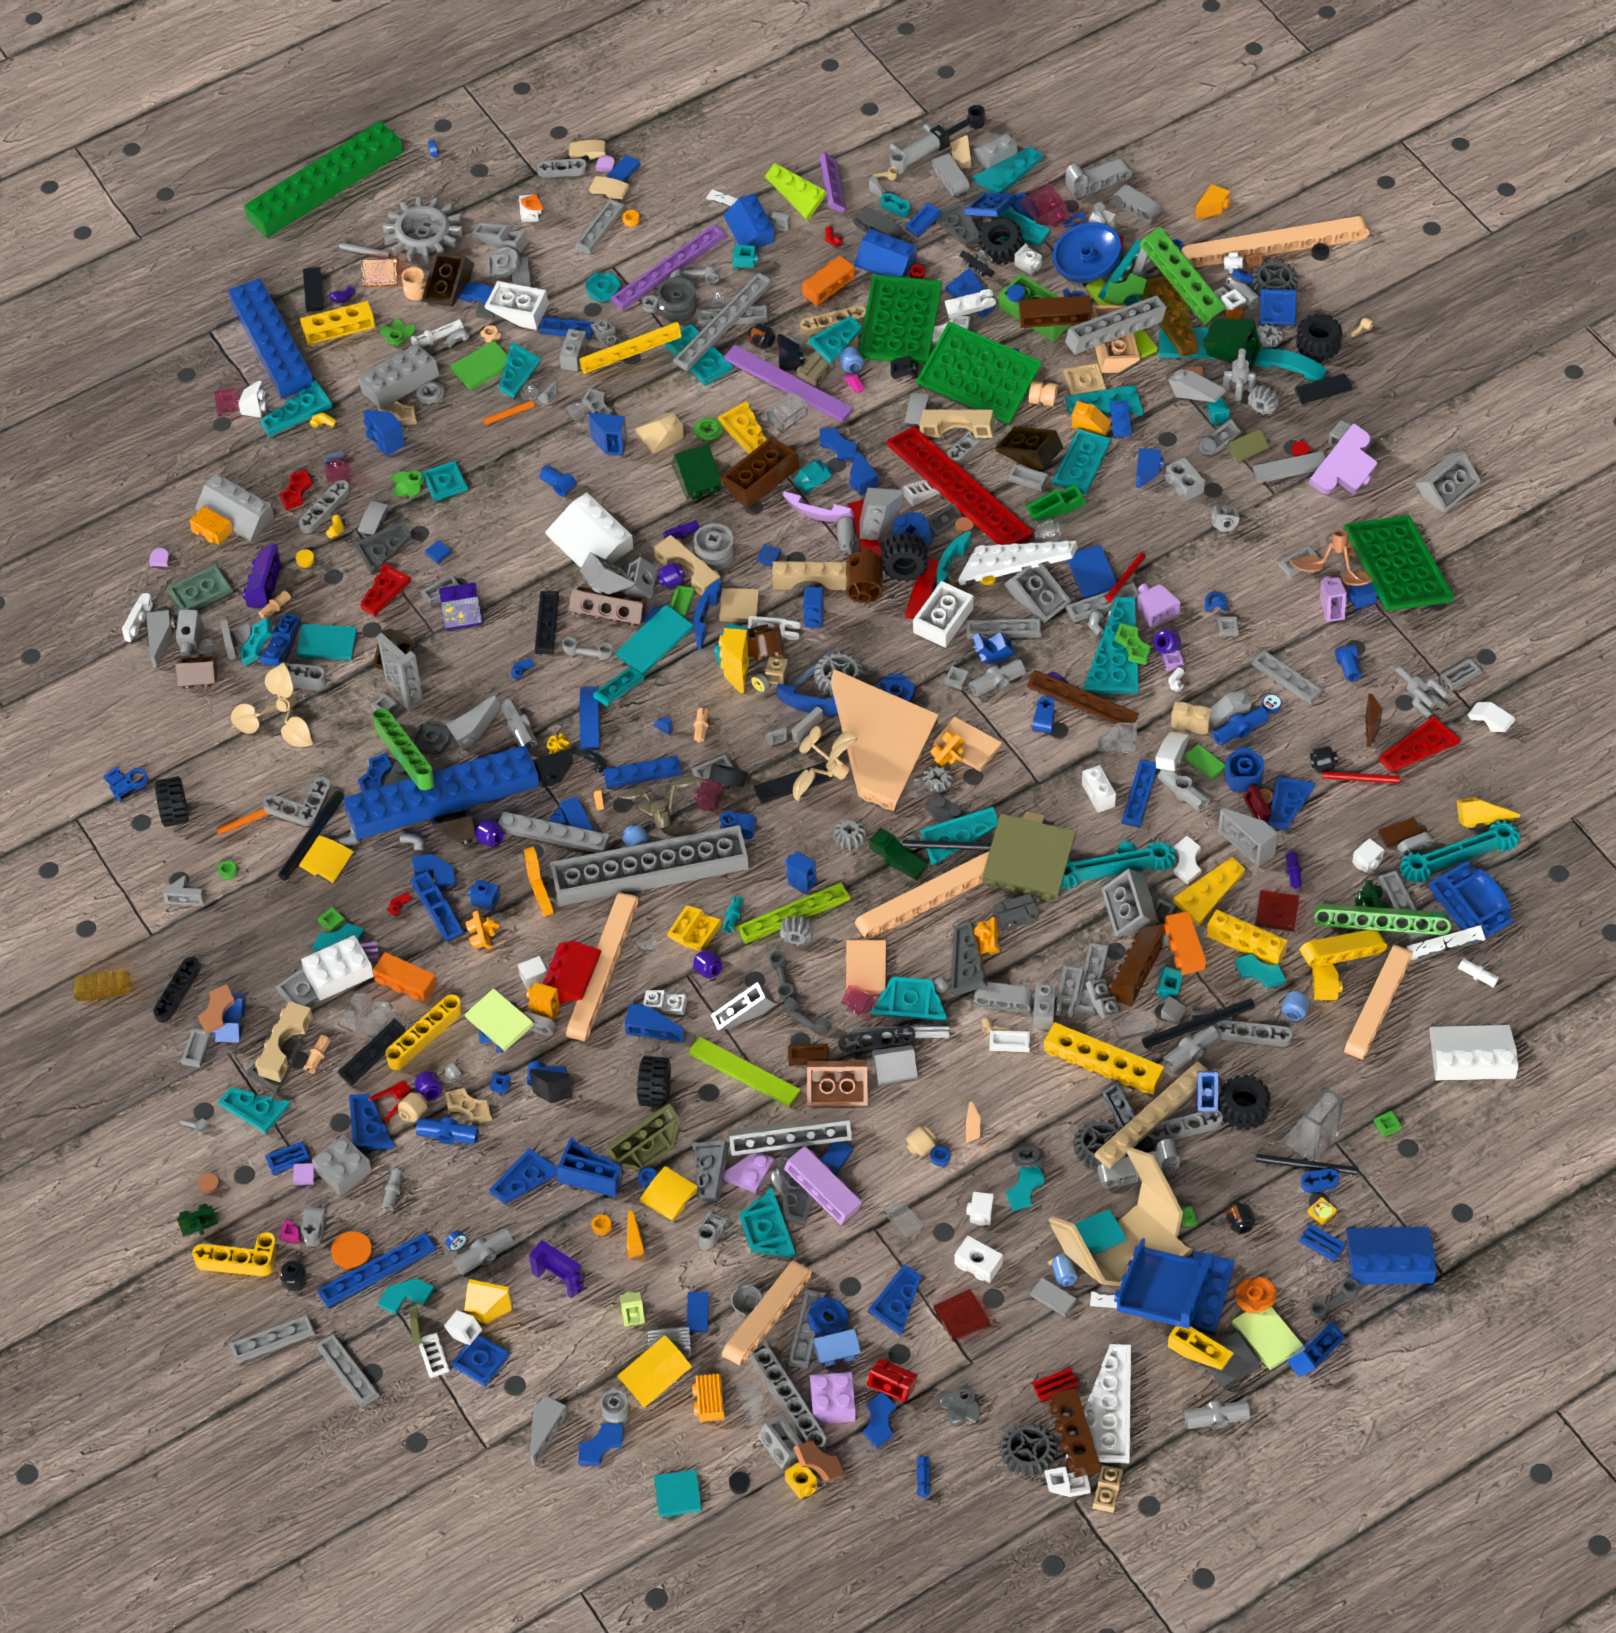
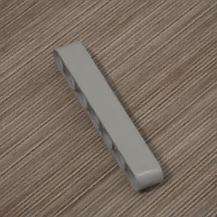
[749,1339,827,1453]

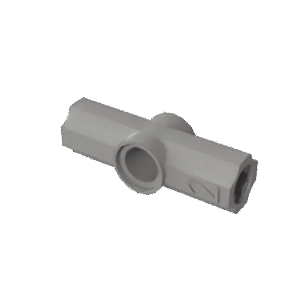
[969,659,1026,697]
[501,699,538,751]
[1158,769,1210,811]
[1163,1025,1220,1072]
[453,1228,514,1276]
[1184,1401,1250,1429]

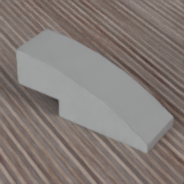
[472,222,529,254]

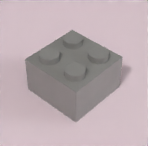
[312,1135,372,1197]

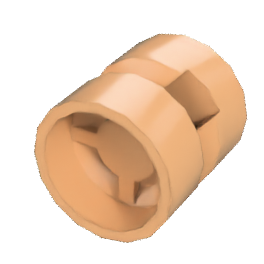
[402,267,426,300]
[1029,380,1058,407]

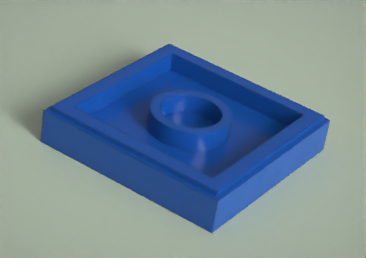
[1260,289,1296,326]
[451,1334,510,1387]

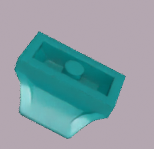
[794,460,833,494]

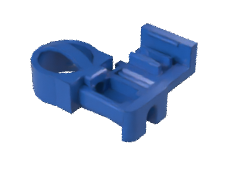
[103,767,148,802]

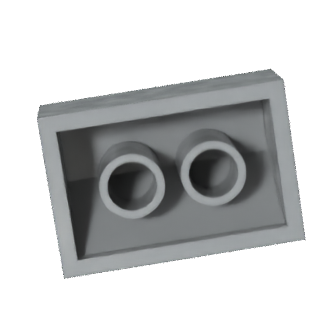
[1415,451,1481,513]
[859,488,904,540]
[579,552,634,594]
[1101,869,1159,937]

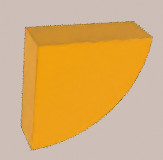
[593,789,604,810]

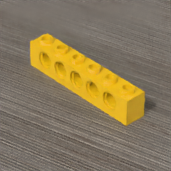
[1044,1022,1164,1095]

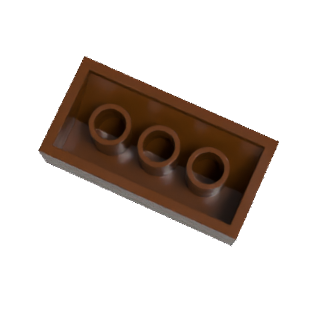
[720,436,799,508]
[1108,924,1165,1007]

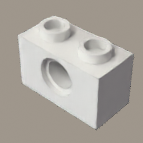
[1082,765,1116,813]
[955,1236,1003,1283]

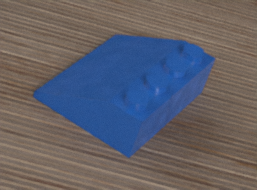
[1346,1226,1436,1285]

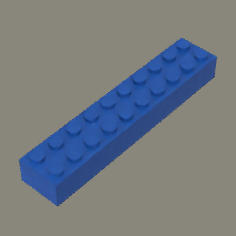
[344,745,539,840]

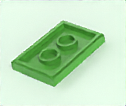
[450,341,508,391]

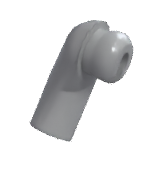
[444,329,470,348]
[1088,611,1104,637]
[339,827,360,847]
[400,833,425,850]

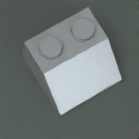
[970,133,1017,169]

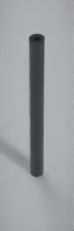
[903,840,992,851]
[1256,1154,1358,1175]

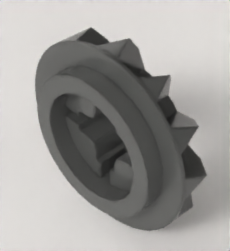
[1012,1146,1045,1169]

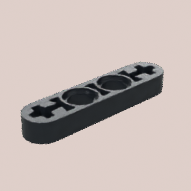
[153,957,201,1023]
[838,1026,915,1053]

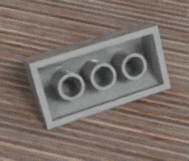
[195,473,274,542]

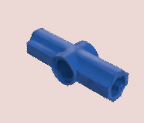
[1212,706,1269,746]
[416,1117,479,1144]

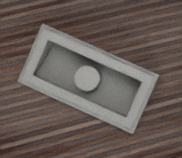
[1208,419,1242,453]

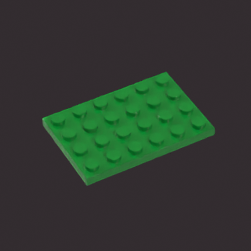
[858,274,942,365]
[916,321,1043,426]
[1343,515,1454,611]

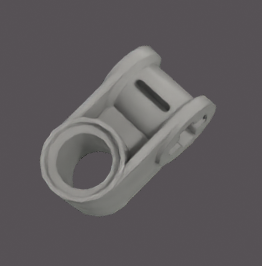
[301,1207,327,1247]
[698,1209,730,1250]

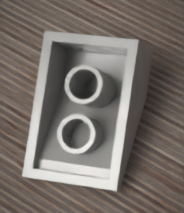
[1004,563,1071,623]
[1218,808,1278,867]

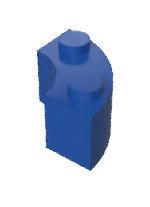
[212,992,246,1042]

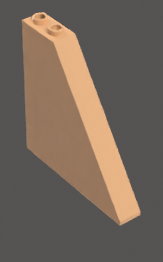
[830,670,938,812]

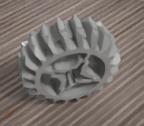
[814,651,865,697]

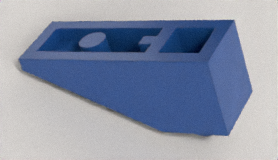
[625,1004,685,1042]
[1287,1321,1345,1377]

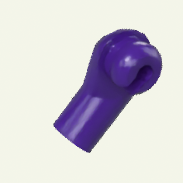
[329,286,355,303]

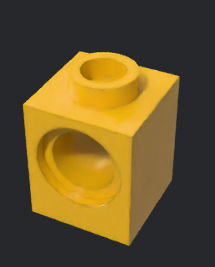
[785,1462,817,1499]

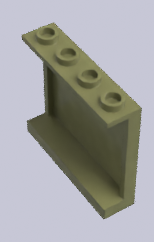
[982,813,1076,902]

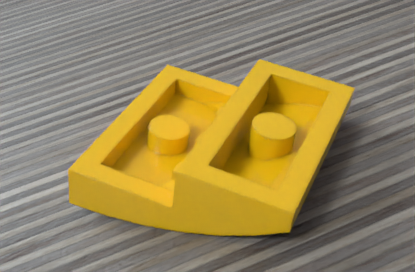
[299,836,354,883]
[667,905,722,952]
[640,1166,698,1221]

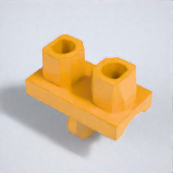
[930,731,965,767]
[465,911,499,950]
[974,917,1000,955]

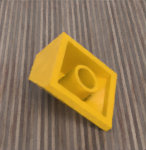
[464,1279,513,1324]

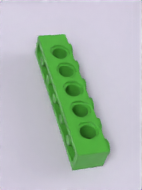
[1139,227,1226,326]

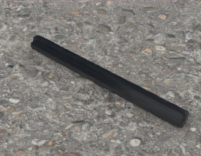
[278,790,344,881]
[1142,999,1255,1048]

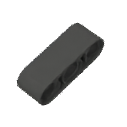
[853,207,903,239]

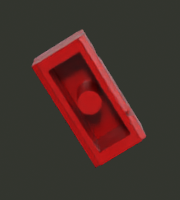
[867,1358,918,1402]

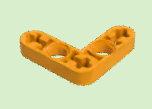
[524,846,554,917]

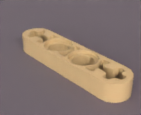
[800,306,866,336]

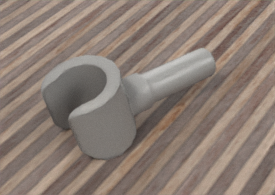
[1093,202,1107,224]
[181,1118,209,1134]

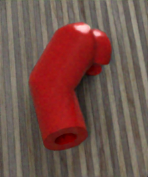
[825,226,843,247]
[388,892,411,916]

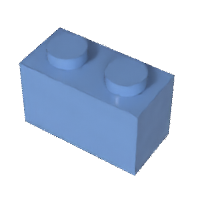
[813,1329,861,1368]

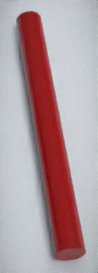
[1105,552,1146,602]
[1322,771,1400,784]

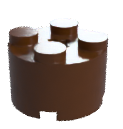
[747,624,784,661]

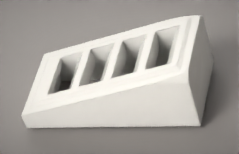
[903,480,939,507]
[419,1332,450,1379]

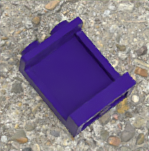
[529,1240,584,1299]

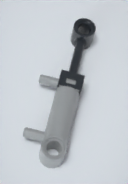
[889,105,985,174]

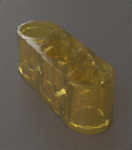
[73,970,131,1001]

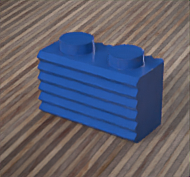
[803,587,824,628]
[785,851,817,894]

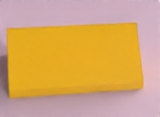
[617,1335,692,1408]

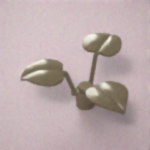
[619,776,707,828]

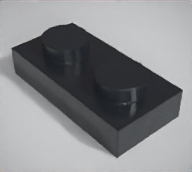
[959,250,995,277]

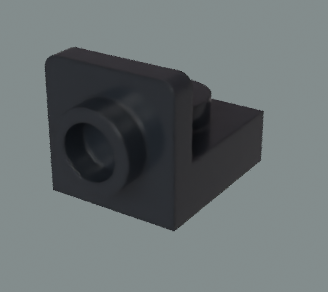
[891,355,919,379]

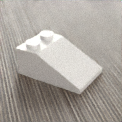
[485,281,549,330]

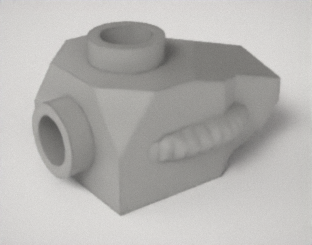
[1211,505,1240,532]

